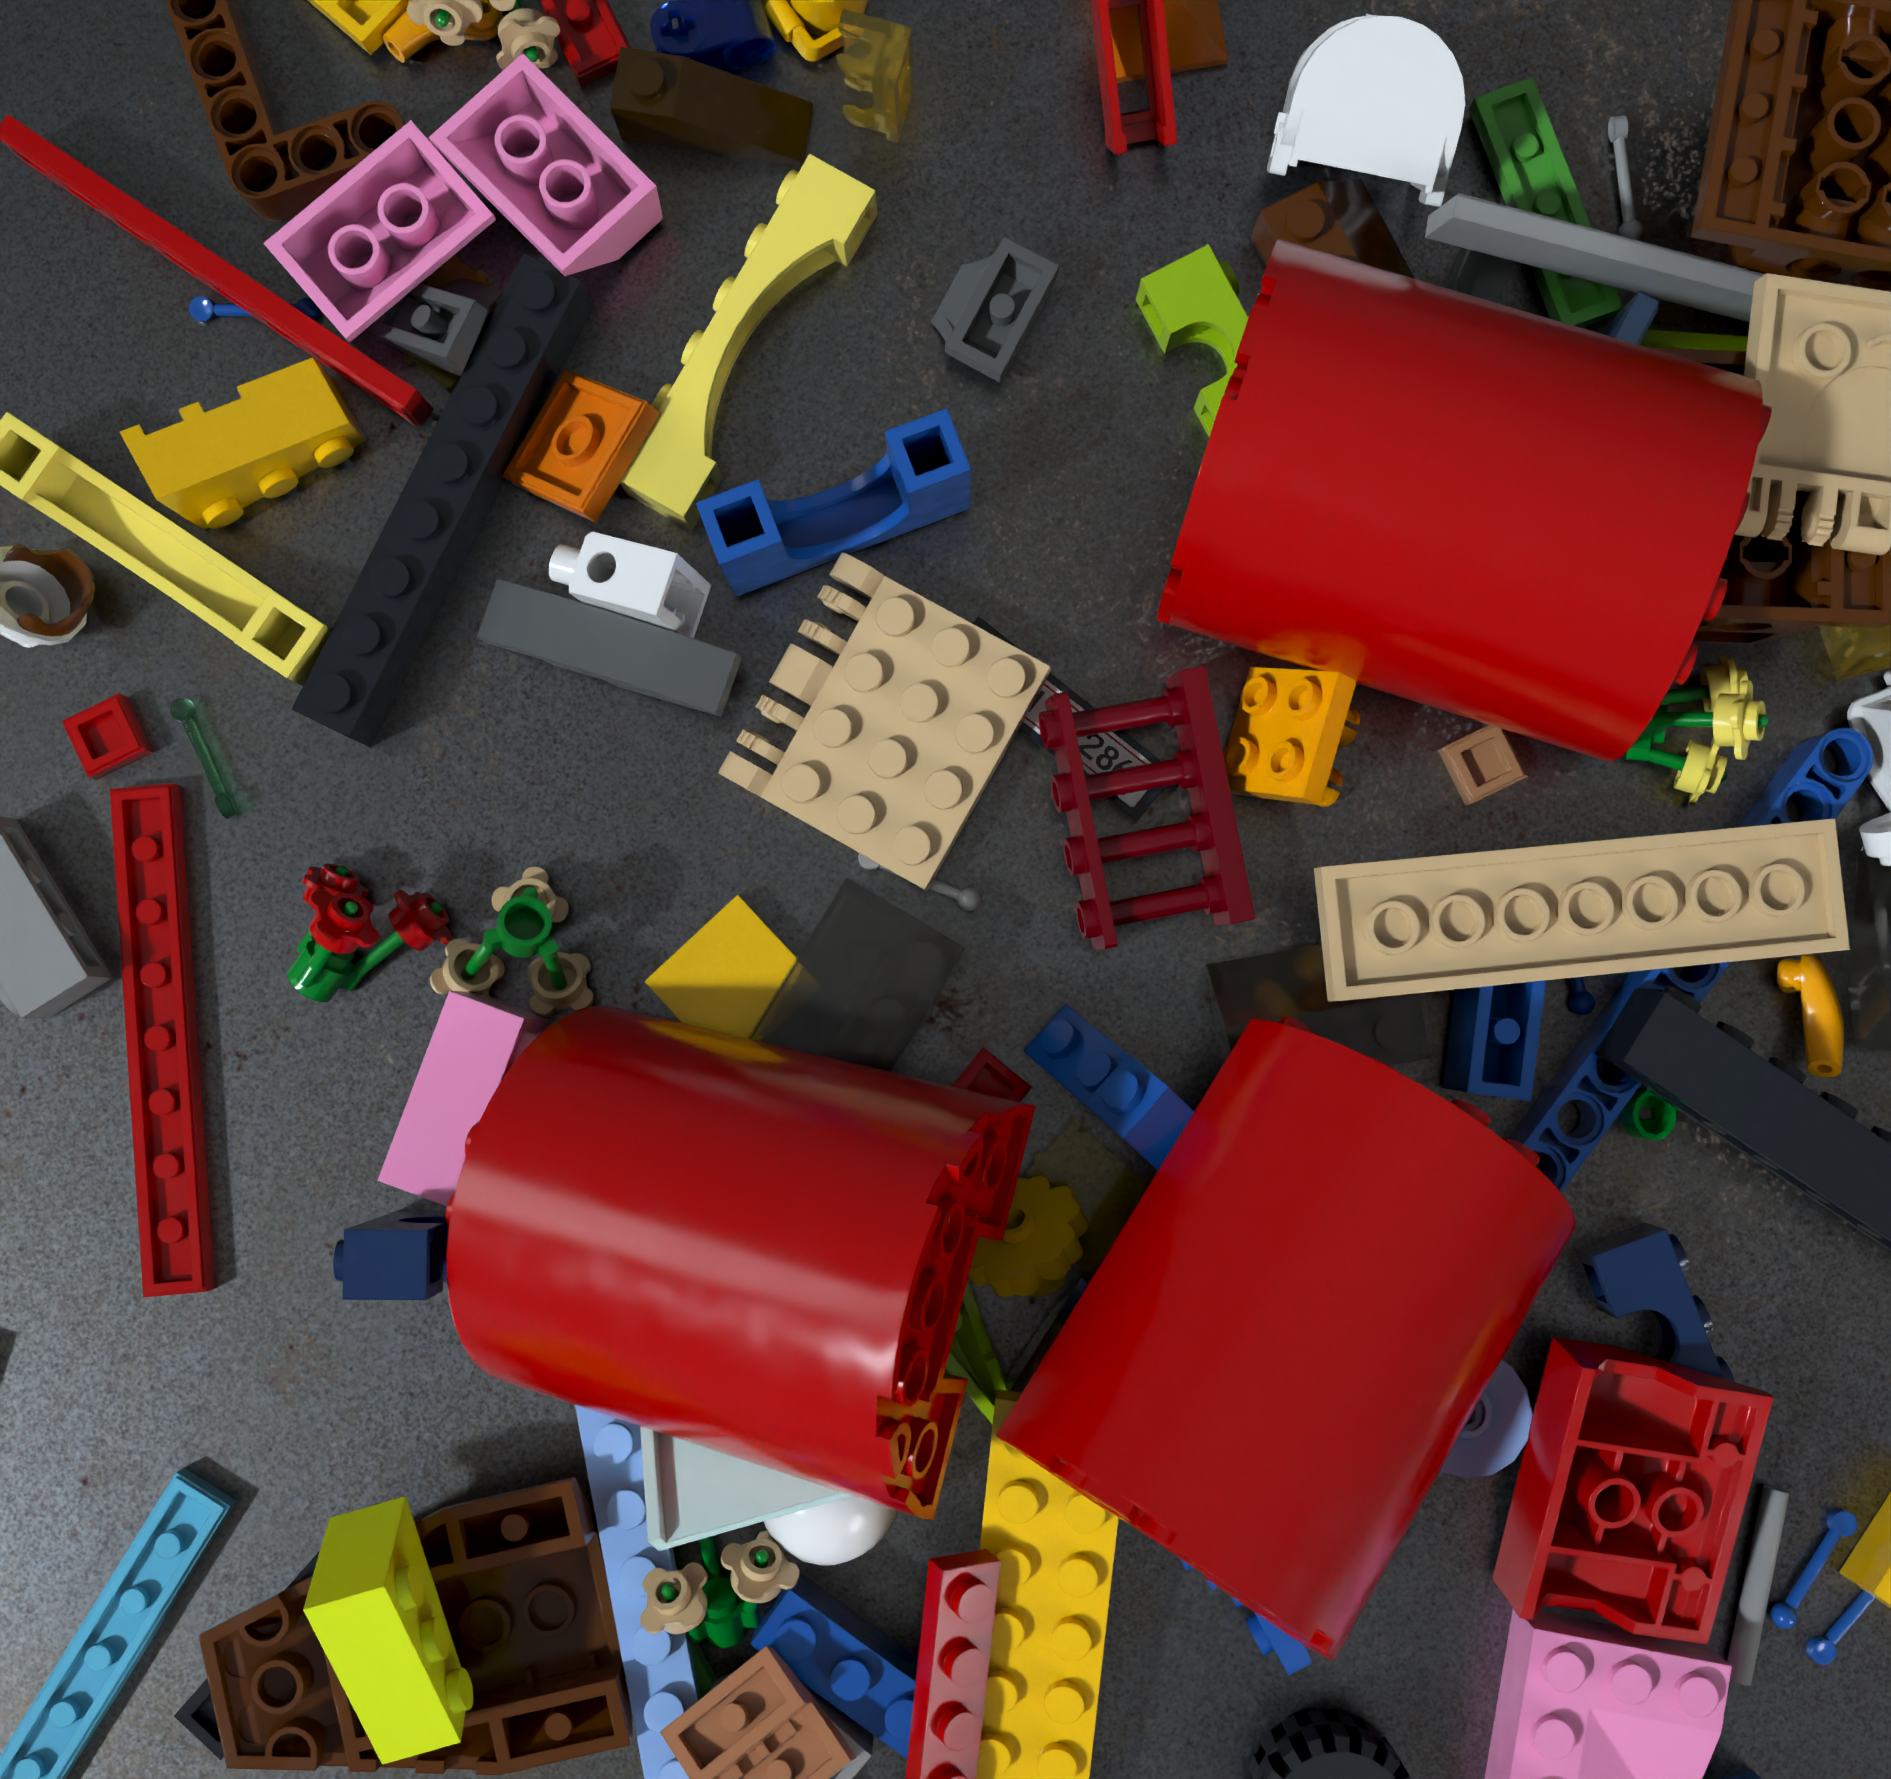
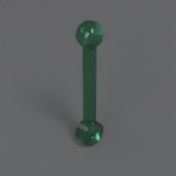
[170,698,239,819]

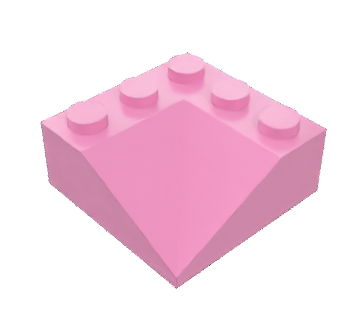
[1485,1609,1732,1779]

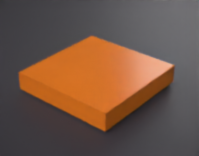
[503,369,660,523]

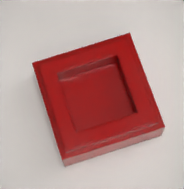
[62,693,153,780]

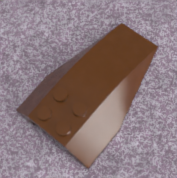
[199,1477,633,1775]

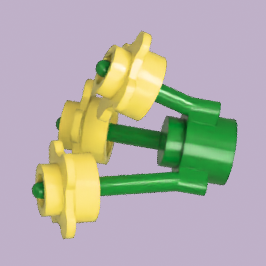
[1626,656,1768,806]

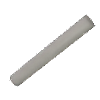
[1727,1485,1790,1686]

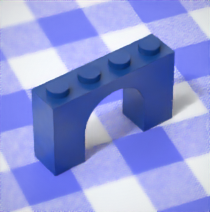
[696,408,971,597]

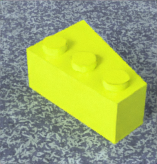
[303,1496,473,1765]

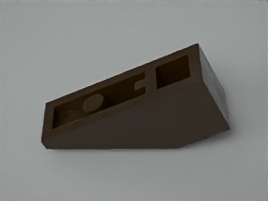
[610,47,814,167]

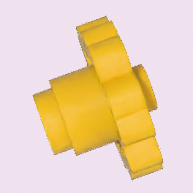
[969,1176,1089,1298]

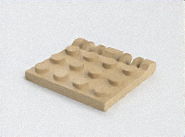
[1734,273,1891,556]
[718,552,1052,891]

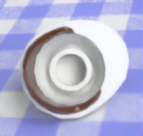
[0,544,95,648]

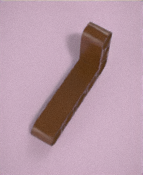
[165,0,406,223]

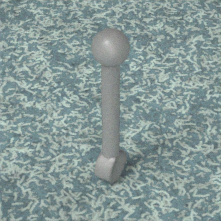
[1608,115,1644,241]
[858,853,982,912]

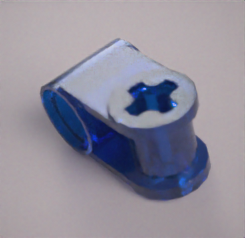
[650,0,777,72]

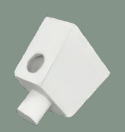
[549,532,711,638]

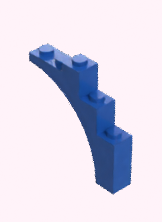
[1024,1004,1194,1171]

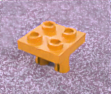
[1223,667,1360,807]

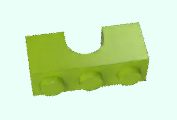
[1136,244,1249,437]

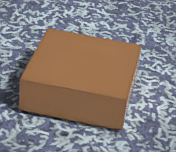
[1438,725,1528,806]

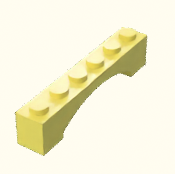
[620,154,878,531]
[0,412,332,686]

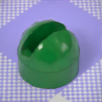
[1618,1088,1676,1141]

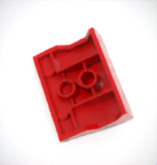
[1492,1336,1774,1644]

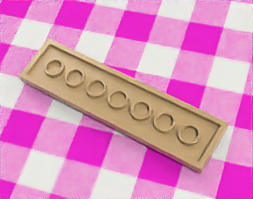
[1314,819,1850,1001]

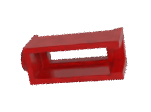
[1090,0,1177,155]

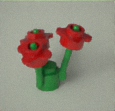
[287,863,453,1002]

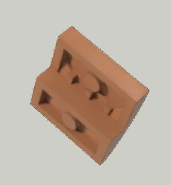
[660,1645,857,1779]

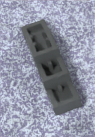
[476,579,742,717]

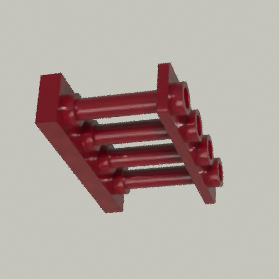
[1039,666,1256,950]

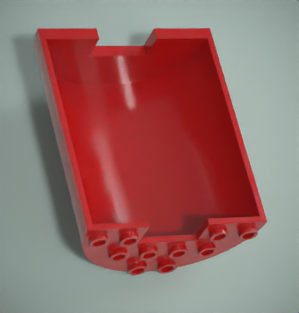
[1157,239,1772,762]
[446,1005,1036,1520]
[996,1016,1576,1661]

